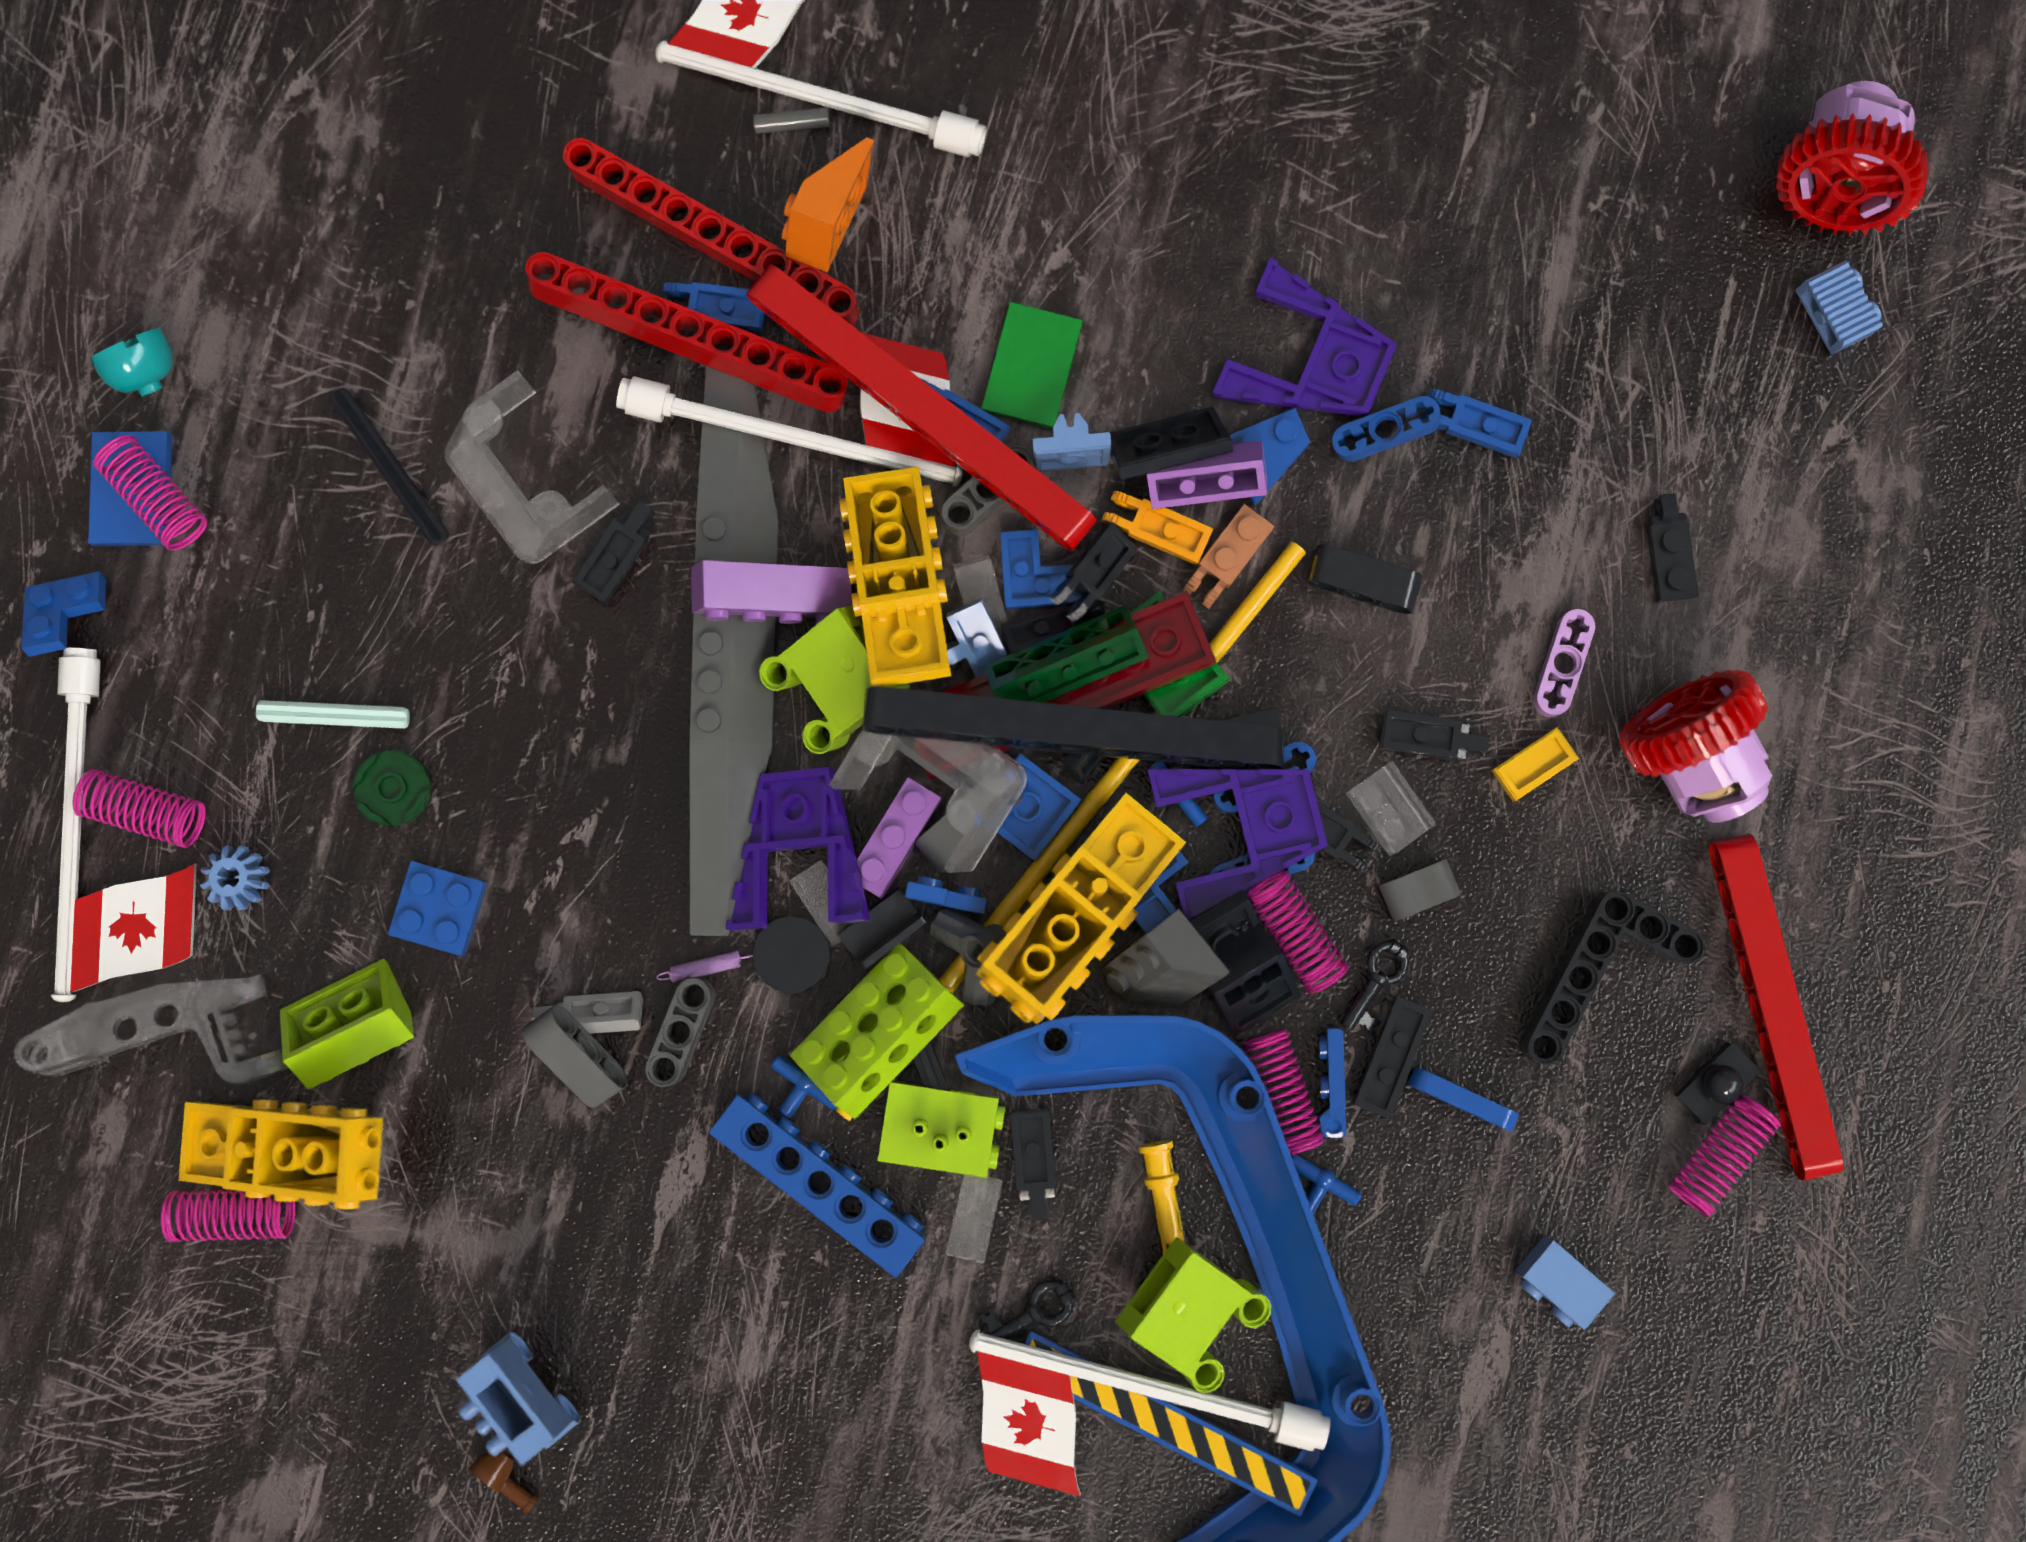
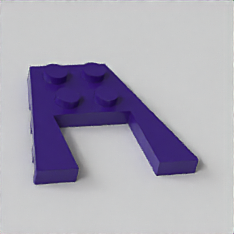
[1213,258,1397,417]
[726,767,870,931]
[1148,769,1328,920]

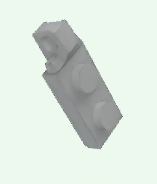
[532,991,644,1034]

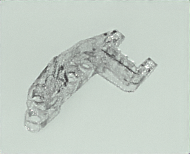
[14,976,289,1086]

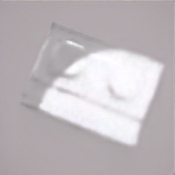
[1346,761,1436,857]

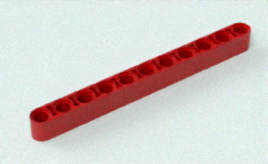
[746,264,1097,551]

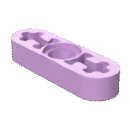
[1533,609,1595,717]

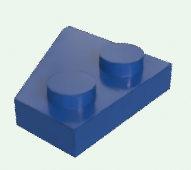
[1229,408,1310,506]

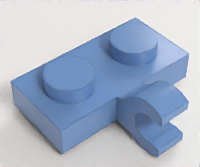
[946,598,1009,677]

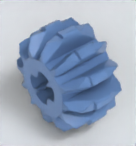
[199,846,270,910]

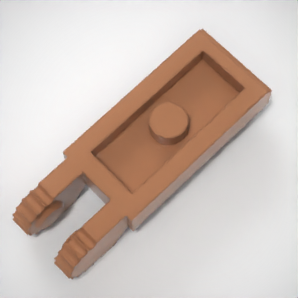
[1183,504,1275,609]

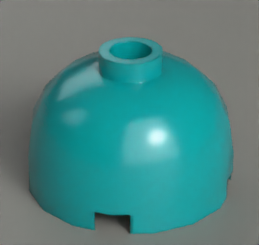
[90,327,173,397]

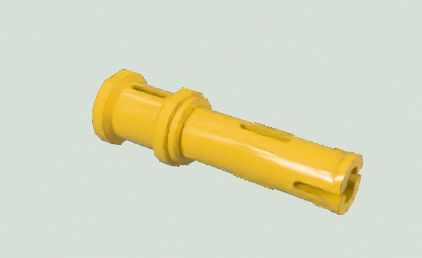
[1138,1140,1185,1255]

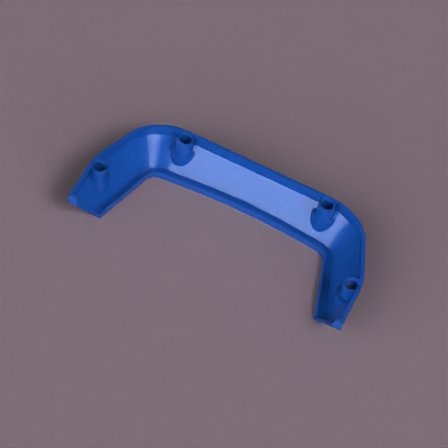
[955,1015,1391,1542]

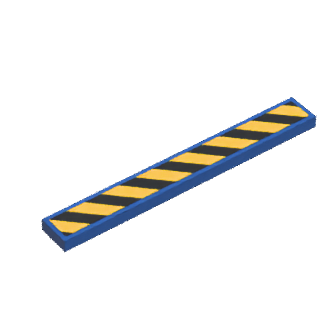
[1025,1330,1318,1517]

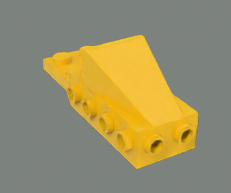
[839,466,951,687]
[976,793,1186,1025]
[178,1100,383,1209]

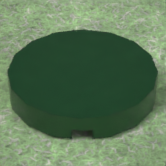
[353,750,432,826]

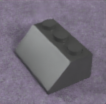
[1101,909,1229,1008]

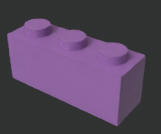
[1146,440,1267,509]
[857,778,943,899]

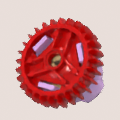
[1776,81,1929,236]
[1619,669,1772,823]

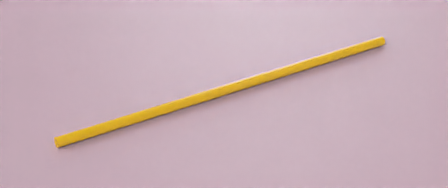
[835,542,1306,1121]

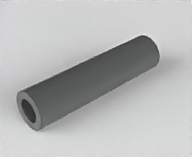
[753,107,830,134]

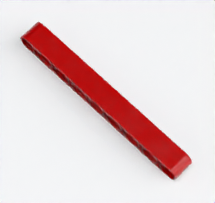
[563,138,859,325]
[525,252,848,413]
[1709,833,1843,1182]

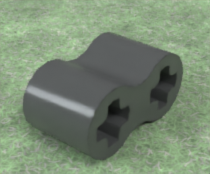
[1379,859,1461,922]

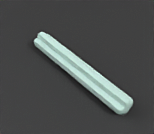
[256,700,410,729]

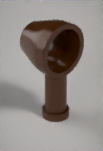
[469,1450,539,1515]

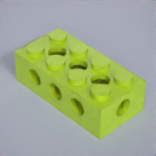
[790,943,965,1119]

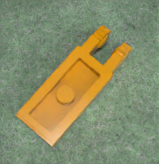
[1101,491,1213,565]

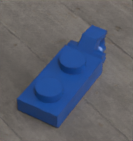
[1319,1027,1346,1137]

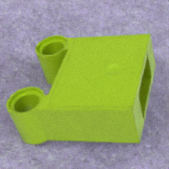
[759,605,910,754]
[1115,1237,1271,1393]

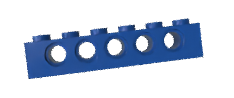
[709,1092,927,1278]

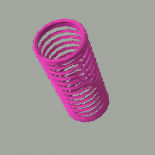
[93,435,207,550]
[72,769,205,848]
[1246,870,1349,993]
[1240,1029,1325,1155]
[1668,1094,1781,1217]
[161,1189,295,1242]

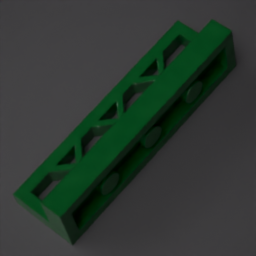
[984,605,1149,703]

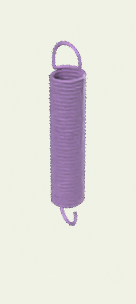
[656,950,753,983]

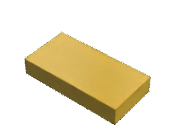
[1491,727,1579,802]

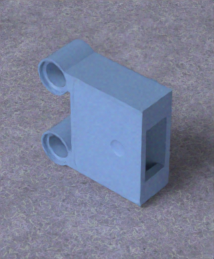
[456,1331,580,1466]

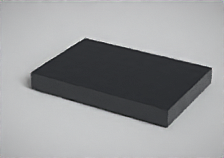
[1110,407,1233,480]

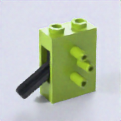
[878,1041,1005,1178]

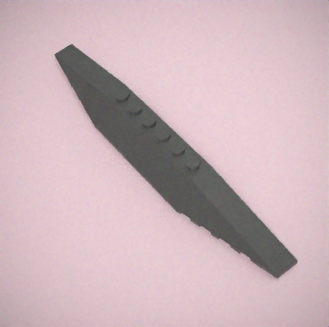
[690,343,779,936]

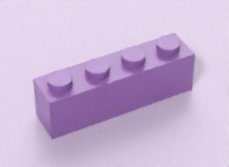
[691,560,852,624]

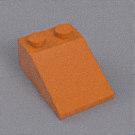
[782,137,874,273]

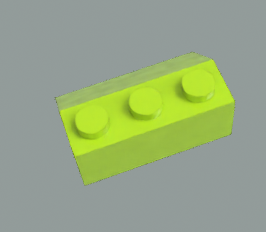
[279,959,414,1090]

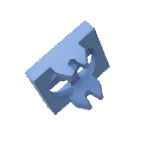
[1032,413,1111,471]

